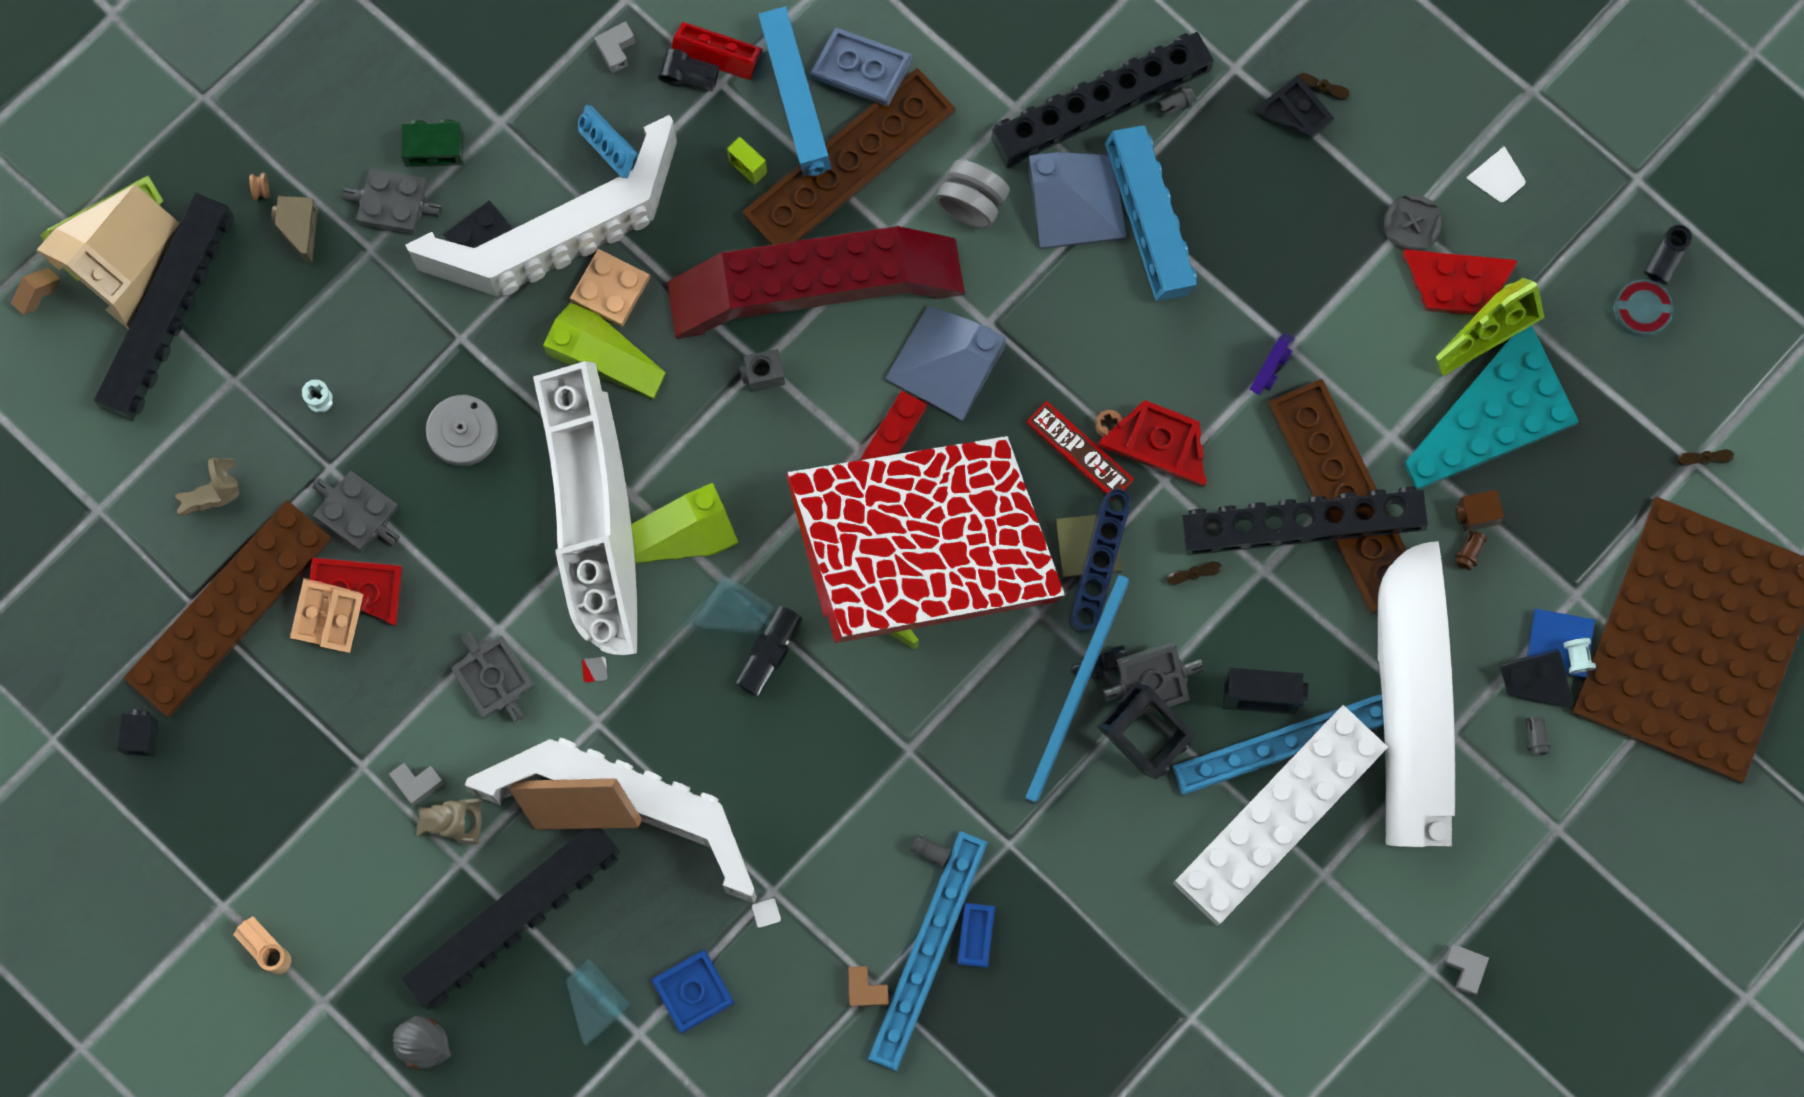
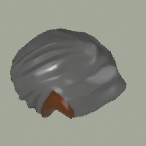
[392,1016,452,1070]

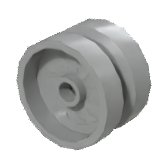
[935,160,1010,229]

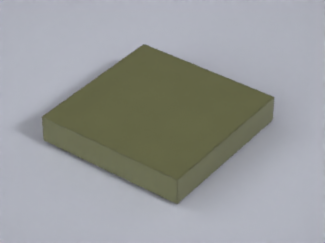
[1055,515,1122,579]

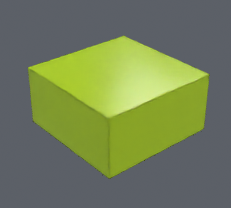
[727,137,767,185]

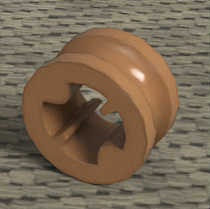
[249,173,269,200]
[1095,410,1122,437]

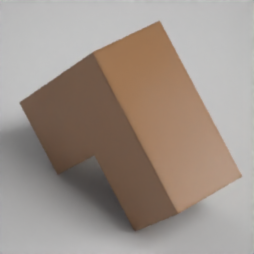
[11,267,61,315]
[848,966,888,1008]

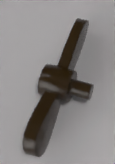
[1299,73,1350,100]
[1677,449,1734,466]
[1167,561,1222,585]

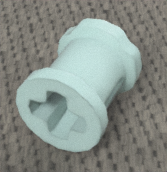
[302,380,333,413]
[1563,638,1596,674]

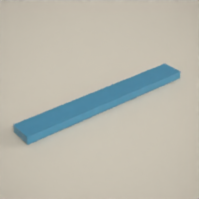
[1025,575,1129,804]
[1172,694,1384,796]
[868,831,988,1072]

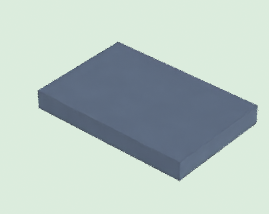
[810,27,913,106]

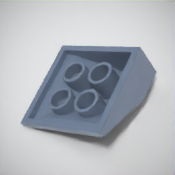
[1028,152,1126,249]
[885,305,1006,422]

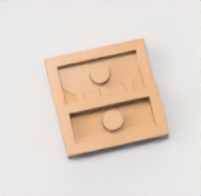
[290,578,363,653]

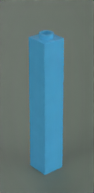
[758,6,831,176]

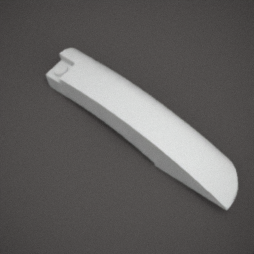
[533,361,637,655]
[1378,541,1455,847]

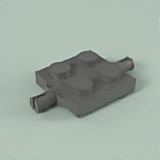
[342,168,442,235]
[312,471,400,553]
[451,631,535,723]
[1103,642,1204,717]

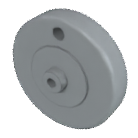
[426,395,498,466]

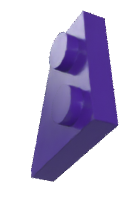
[1249,333,1295,395]

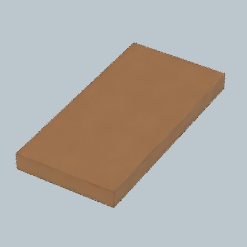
[509,778,642,830]

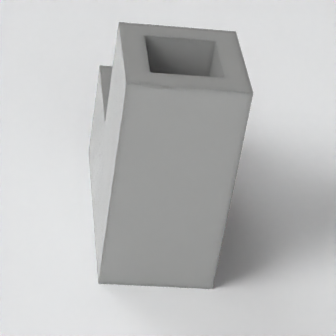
[594,21,636,74]
[389,763,444,806]
[1443,944,1489,996]

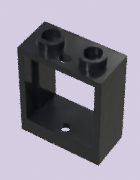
[1223,668,1308,715]
[1097,682,1196,780]

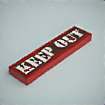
[1026,401,1134,502]

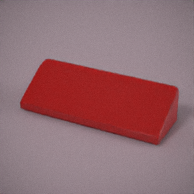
[671,22,763,80]

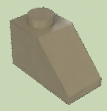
[272,196,318,263]

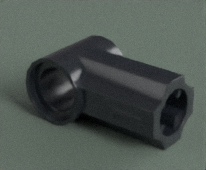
[658,49,720,92]
[1644,225,1692,285]

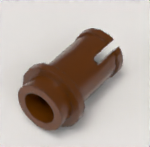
[1455,530,1487,571]

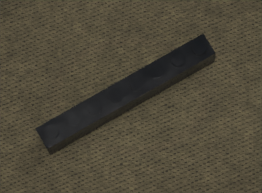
[94,193,233,422]
[401,828,620,1010]

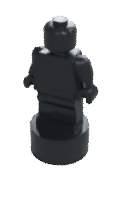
[1071,645,1127,678]

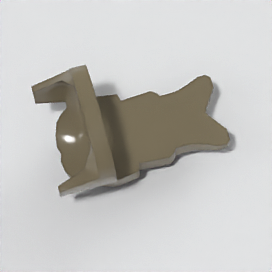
[175,457,240,515]
[416,799,483,846]

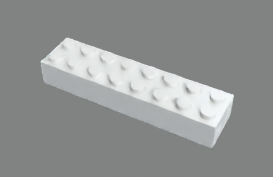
[1173,705,1388,926]

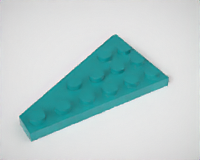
[1404,326,1579,490]

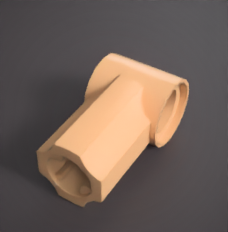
[233,916,291,975]

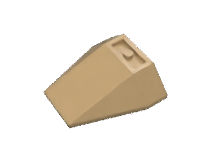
[36,184,180,329]

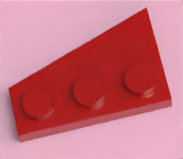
[310,557,403,626]

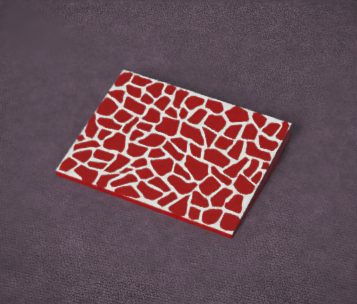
[786,436,1065,643]

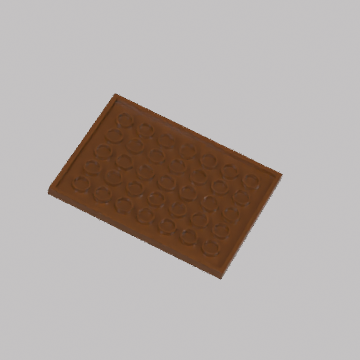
[1571,496,1804,784]

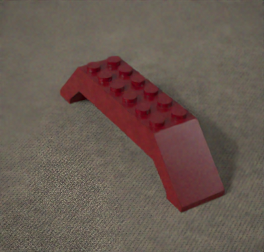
[667,226,965,339]

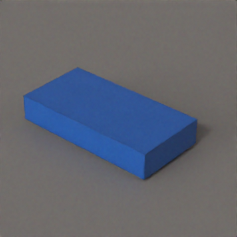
[957,903,995,969]

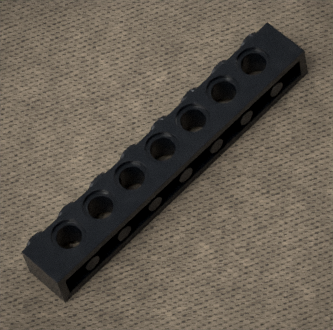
[991,31,1214,168]
[1182,486,1428,556]

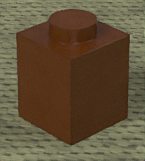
[1455,489,1505,532]

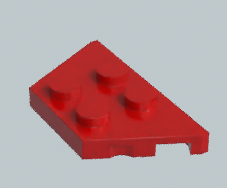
[1402,249,1517,316]
[1097,400,1207,488]

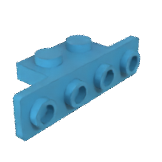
[578,105,639,179]

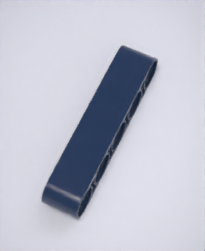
[1069,489,1131,634]

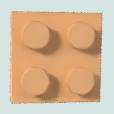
[570,249,650,327]

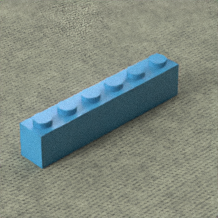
[1105,125,1197,302]

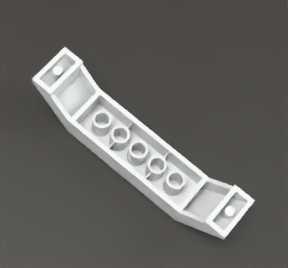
[406,115,677,297]
[465,738,757,904]

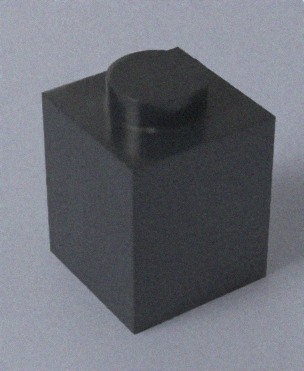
[117,710,158,756]

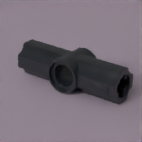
[736,606,803,697]

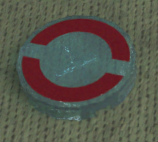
[1613,279,1674,338]

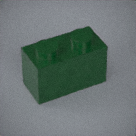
[401,119,463,167]

